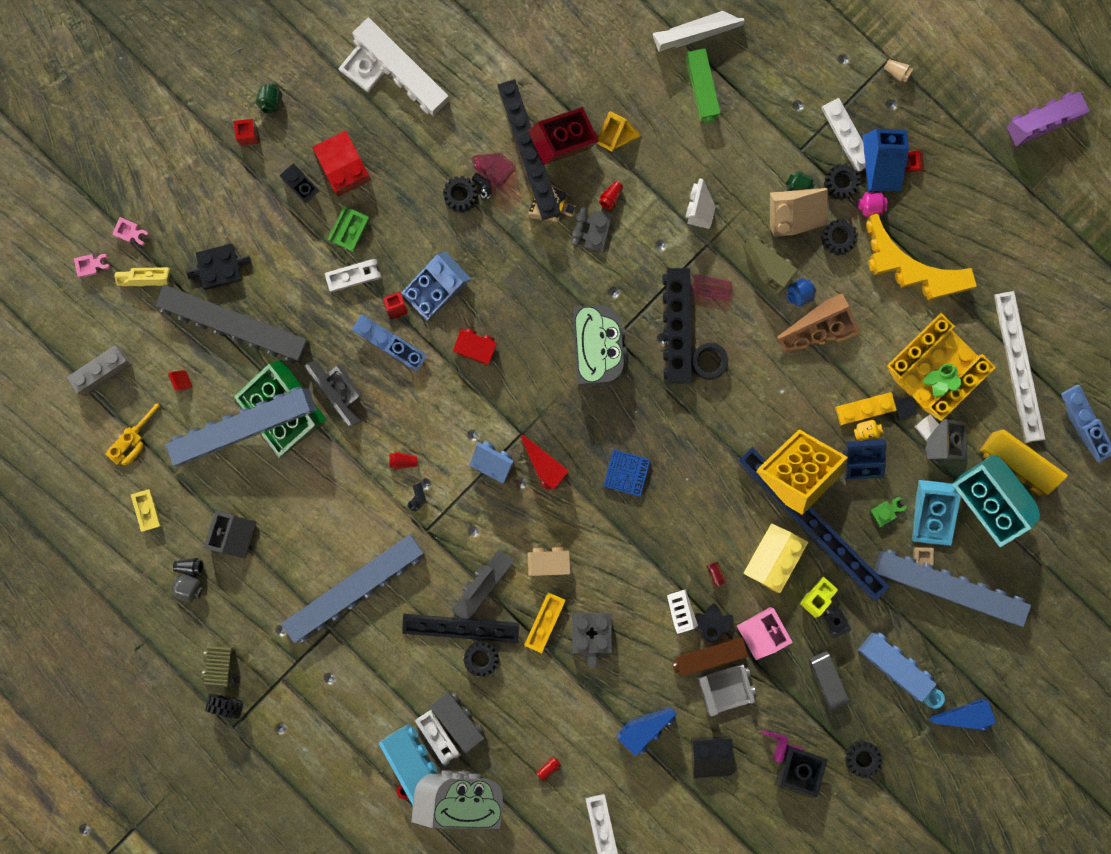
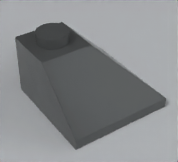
[925,419,967,460]

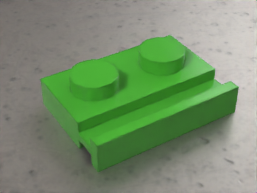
[328,206,370,253]

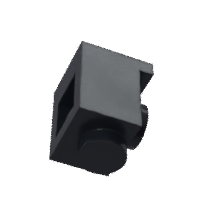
[821,606,852,638]

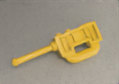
[105,404,160,465]

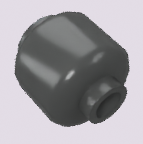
[172,574,203,603]

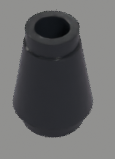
[173,558,204,577]

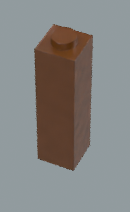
[672,637,748,677]

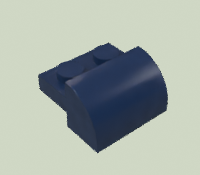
[843,439,887,480]

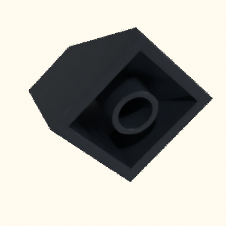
[691,736,733,778]
[774,746,828,798]

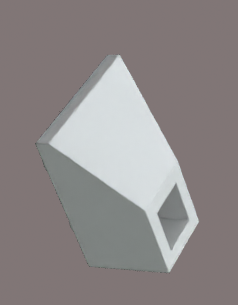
[685,178,716,229]

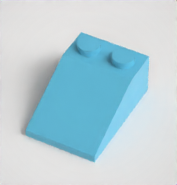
[912,480,961,546]

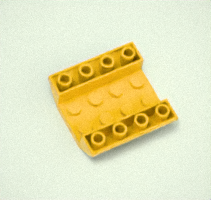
[887,313,996,421]

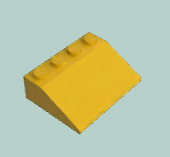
[757,429,848,515]

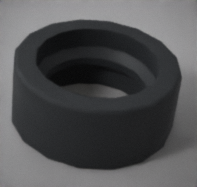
[691,343,728,380]

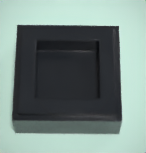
[894,396,918,420]

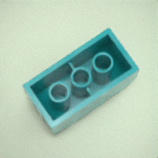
[952,455,1040,547]

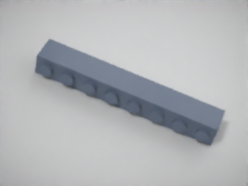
[165,386,317,466]
[281,534,425,643]
[874,549,1031,627]

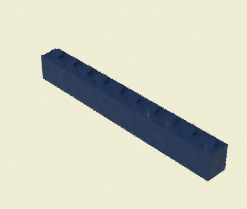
[736,447,889,601]

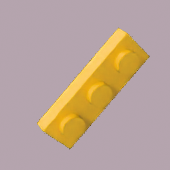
[835,392,897,425]
[524,592,566,654]

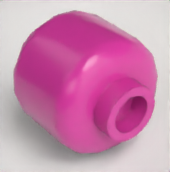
[858,192,887,217]

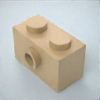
[527,547,570,576]

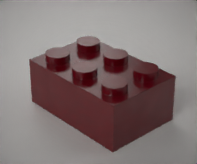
[528,107,599,165]

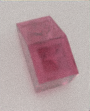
[471,153,516,187]

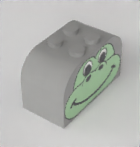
[411,770,503,829]

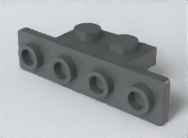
[305,361,362,427]
[452,550,514,619]

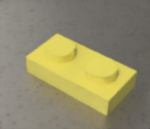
[131,489,162,532]

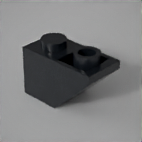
[279,163,319,204]

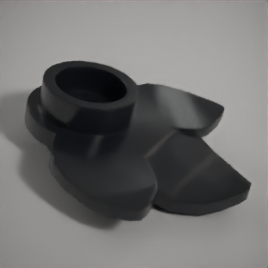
[695,603,733,642]

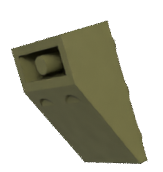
[744,235,797,294]

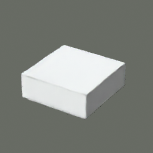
[915,414,939,441]

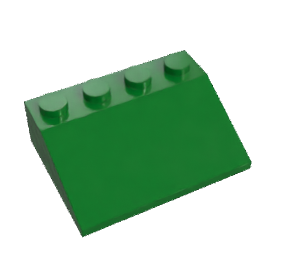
[234,359,327,457]

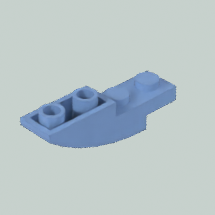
[351,314,427,371]
[1061,385,1111,462]

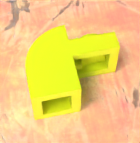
[800,577,838,618]

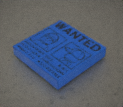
[603,449,650,497]

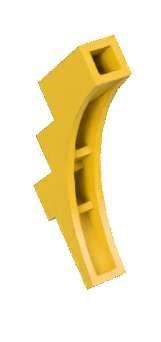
[866,214,976,300]

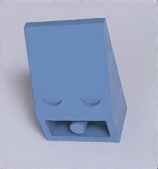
[402,252,471,321]
[469,441,515,484]

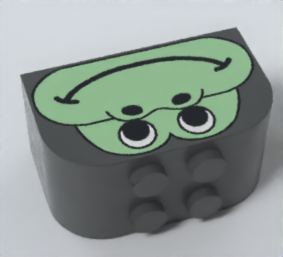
[572,305,627,388]

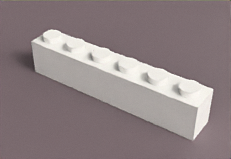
[352,17,449,117]

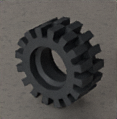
[824,163,861,200]
[443,176,478,213]
[821,219,858,255]
[463,641,499,677]
[205,694,244,719]
[845,741,883,778]

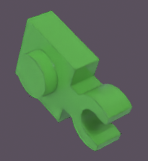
[869,497,907,527]

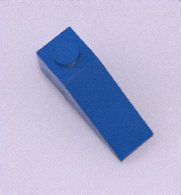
[928,699,996,731]

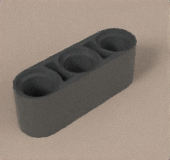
[809,651,849,711]

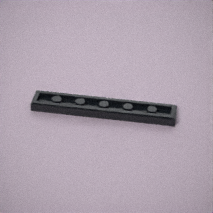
[402,614,520,643]

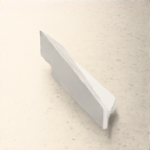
[652,11,745,52]

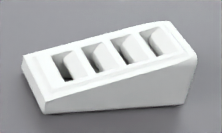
[667,589,698,634]

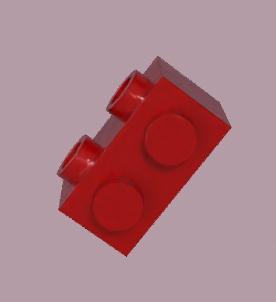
[453,328,497,366]

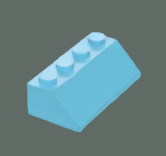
[378,723,438,805]

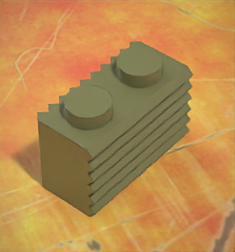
[201,645,234,687]

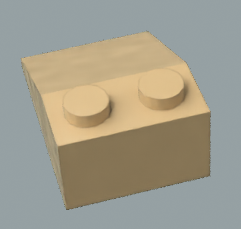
[770,188,828,237]

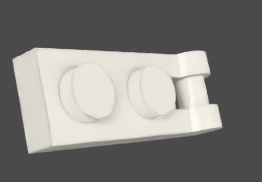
[325,259,382,292]
[415,709,461,766]

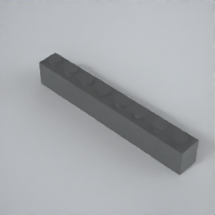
[155,285,309,364]

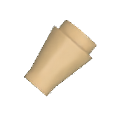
[884,59,914,83]

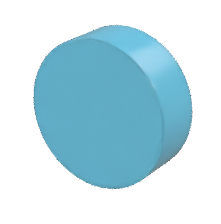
[924,689,945,709]

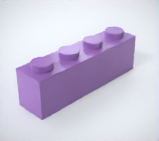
[1007,92,1090,147]

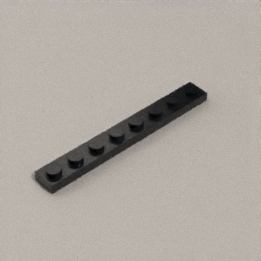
[497,79,560,221]

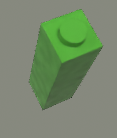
[685,48,720,124]

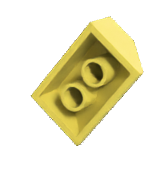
[743,523,808,593]

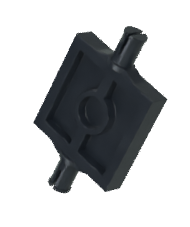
[186,243,252,290]

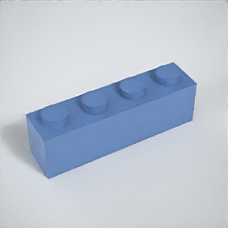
[857,633,936,702]

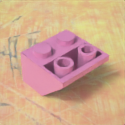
[737,607,793,660]

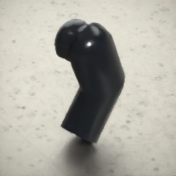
[472,172,492,199]
[407,483,426,511]

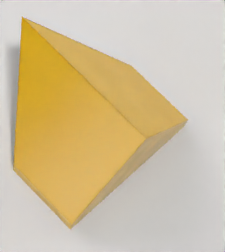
[596,111,642,151]

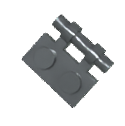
[572,208,612,253]

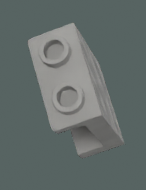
[697,664,757,716]

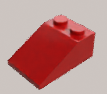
[312,130,371,197]
[521,435,569,491]

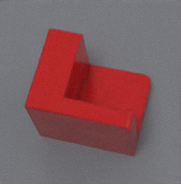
[234,119,259,145]

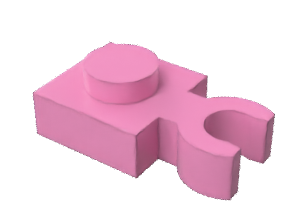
[112,217,150,246]
[74,254,111,278]

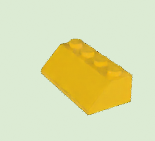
[979,429,1068,496]

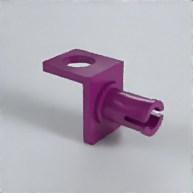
[761,729,803,763]

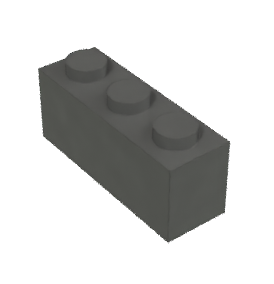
[429,690,485,753]

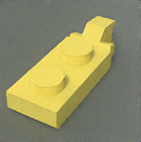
[115,268,171,286]

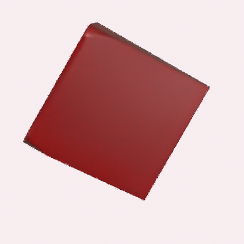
[905,150,924,172]
[383,292,408,320]
[168,370,192,393]

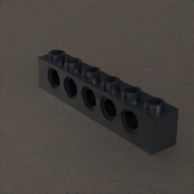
[662,268,692,384]

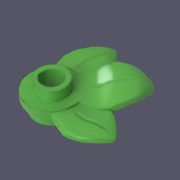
[923,364,961,397]

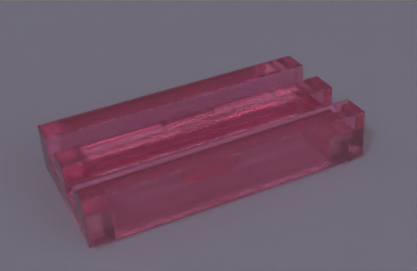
[690,274,732,301]

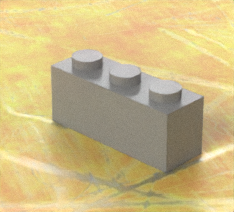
[67,345,132,395]

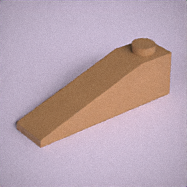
[777,293,861,352]

